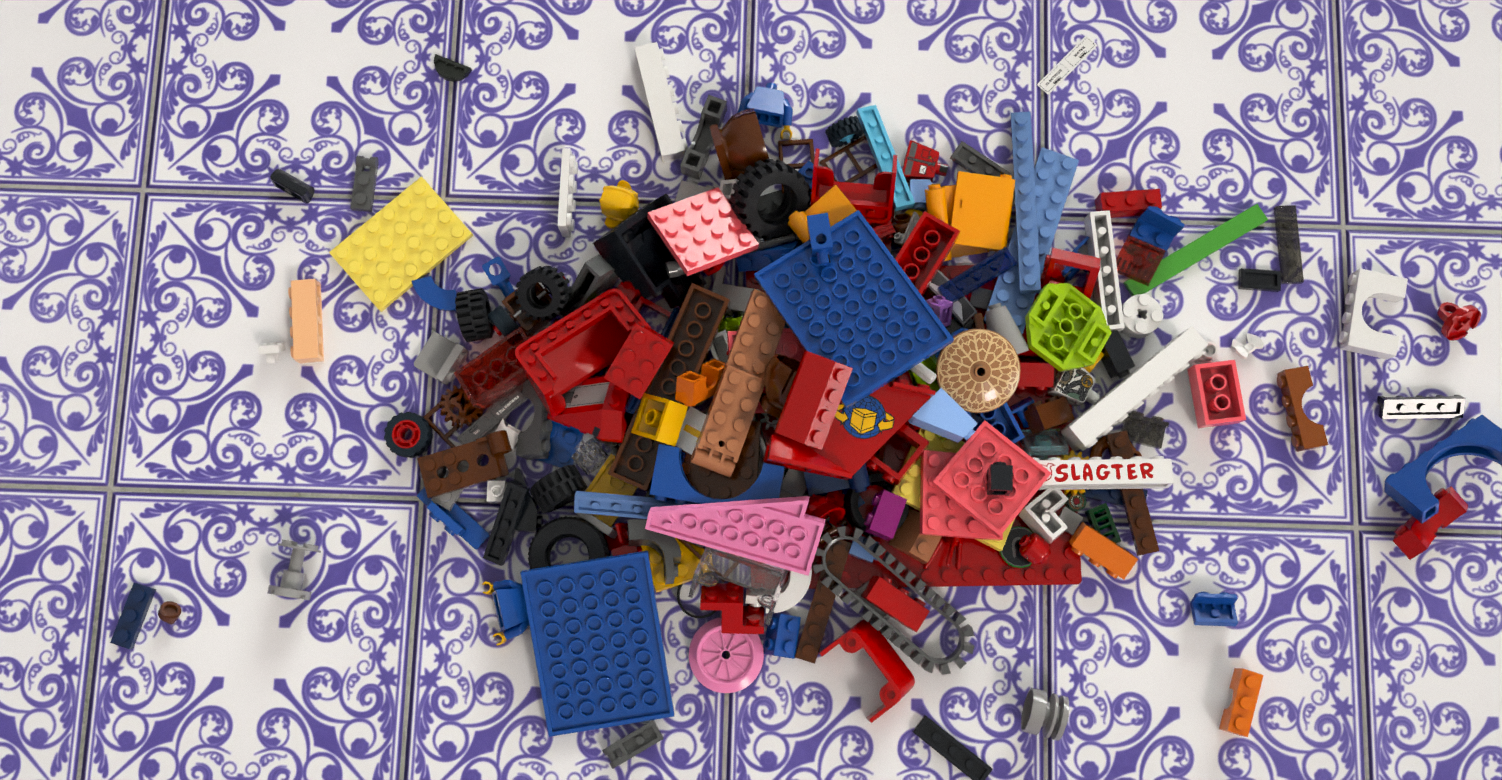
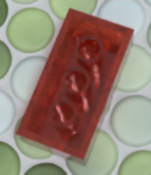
[454,326,533,410]

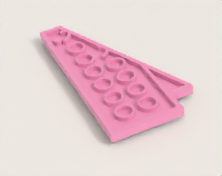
[645,496,826,576]

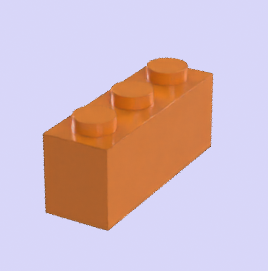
[1068,521,1138,580]

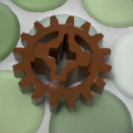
[439,384,485,428]

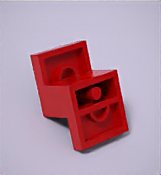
[700,581,764,634]

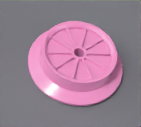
[689,617,764,693]

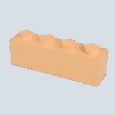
[288,279,324,363]

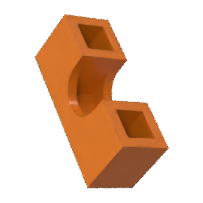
[675,359,725,407]
[1219,668,1264,737]

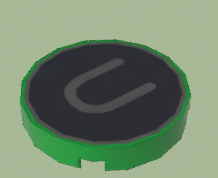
[999,526,1034,568]

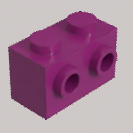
[864,490,907,541]

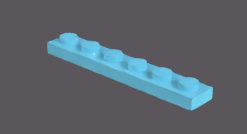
[856,105,915,211]

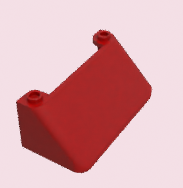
[515,288,651,418]

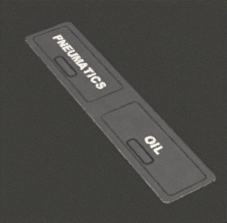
[457,387,526,445]

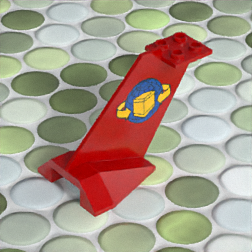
[762,379,936,480]

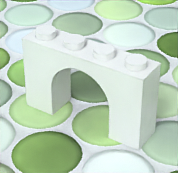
[1339,268,1408,360]

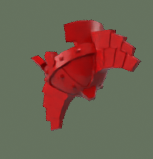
[805,490,845,526]

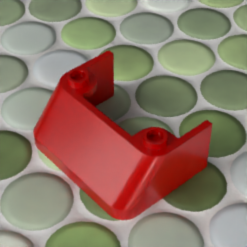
[811,148,897,224]
[818,619,915,723]

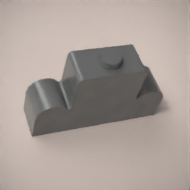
[558,255,619,318]

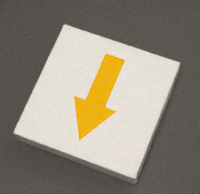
[676,407,706,455]

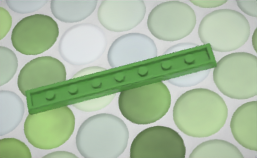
[1123,204,1268,296]

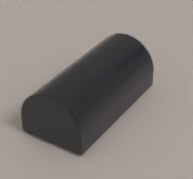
[270,169,315,204]

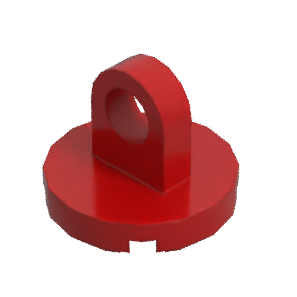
[1437,302,1481,341]

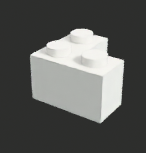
[1019,489,1068,544]

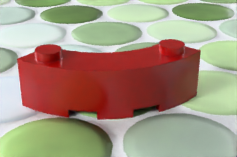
[1393,486,1468,560]

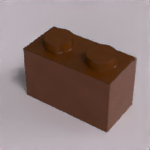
[1023,396,1075,435]

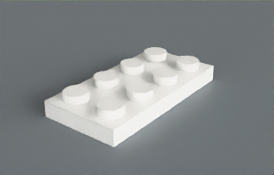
[557,148,578,237]

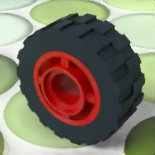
[384,412,433,458]

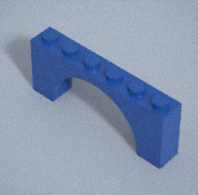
[1384,415,1502,523]
[650,444,785,505]

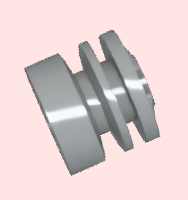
[1021,688,1069,741]

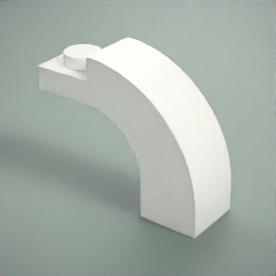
[745,567,812,613]

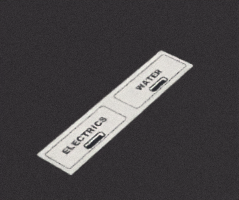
[1037,35,1098,95]

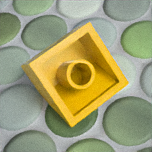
[631,393,688,447]

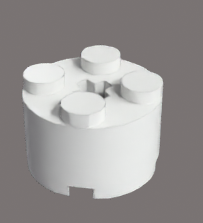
[1121,294,1164,339]

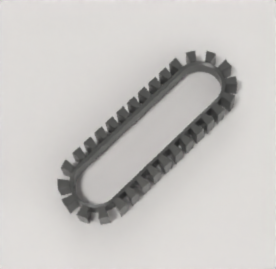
[812,524,975,675]

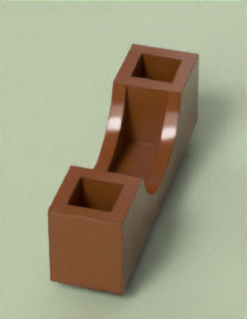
[1277,366,1328,452]

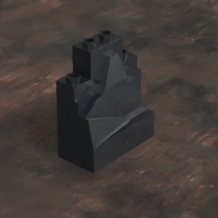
[593,193,707,309]

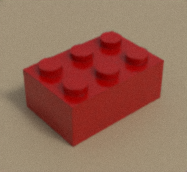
[604,321,674,399]

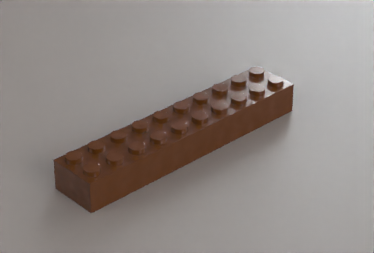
[608,283,731,491]

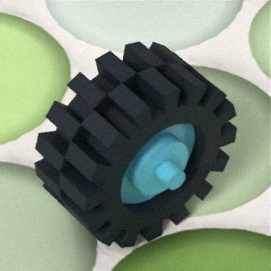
[825,116,864,148]

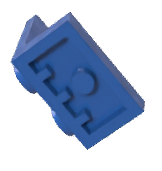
[1128,206,1185,256]

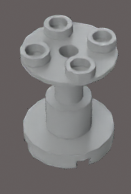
[267,539,321,600]

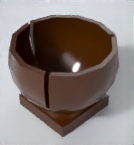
[710,108,769,179]
[759,354,800,418]

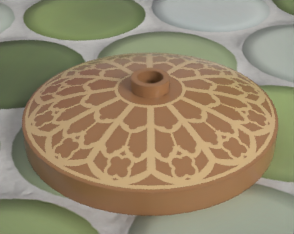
[935,329,1020,413]

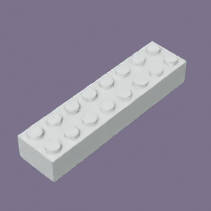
[1059,326,1208,452]

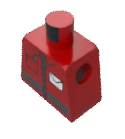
[902,140,949,183]

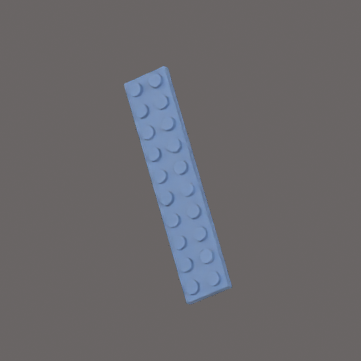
[983,147,1079,334]

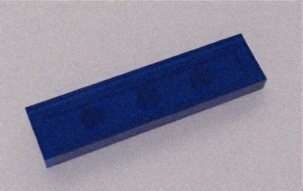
[937,247,1017,303]

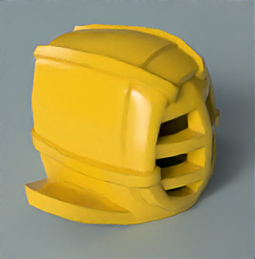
[599,180,639,229]

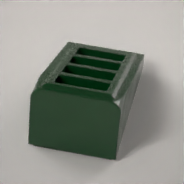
[1085,503,1121,543]

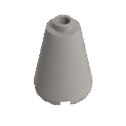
[985,303,1029,354]

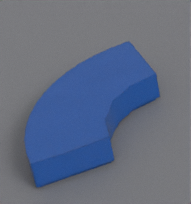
[412,276,457,311]

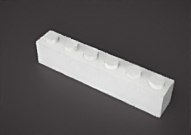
[634,42,688,163]
[1084,211,1125,332]

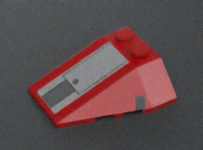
[547,374,630,443]

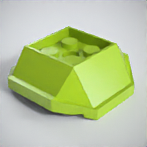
[1025,283,1112,372]

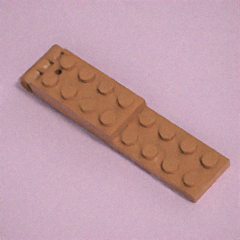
[690,289,786,478]

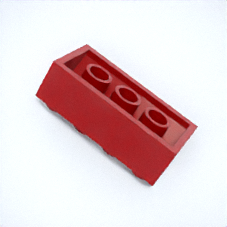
[895,211,960,296]
[774,350,853,450]

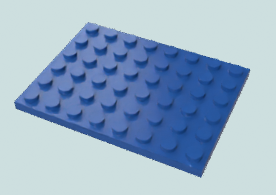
[754,210,954,409]
[520,551,675,737]

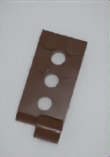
[417,430,512,499]

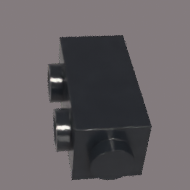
[1101,330,1135,379]

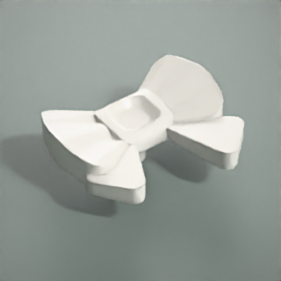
[1231,333,1264,359]

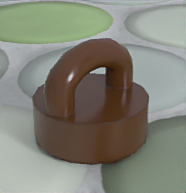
[158,601,181,625]

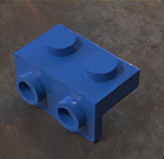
[1190,592,1238,627]
[763,613,801,659]

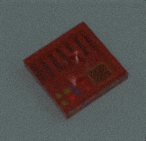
[1116,235,1166,286]

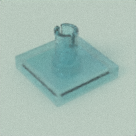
[1020,429,1069,460]

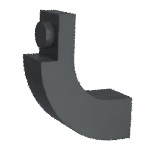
[627,519,682,584]

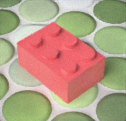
[1187,360,1246,428]

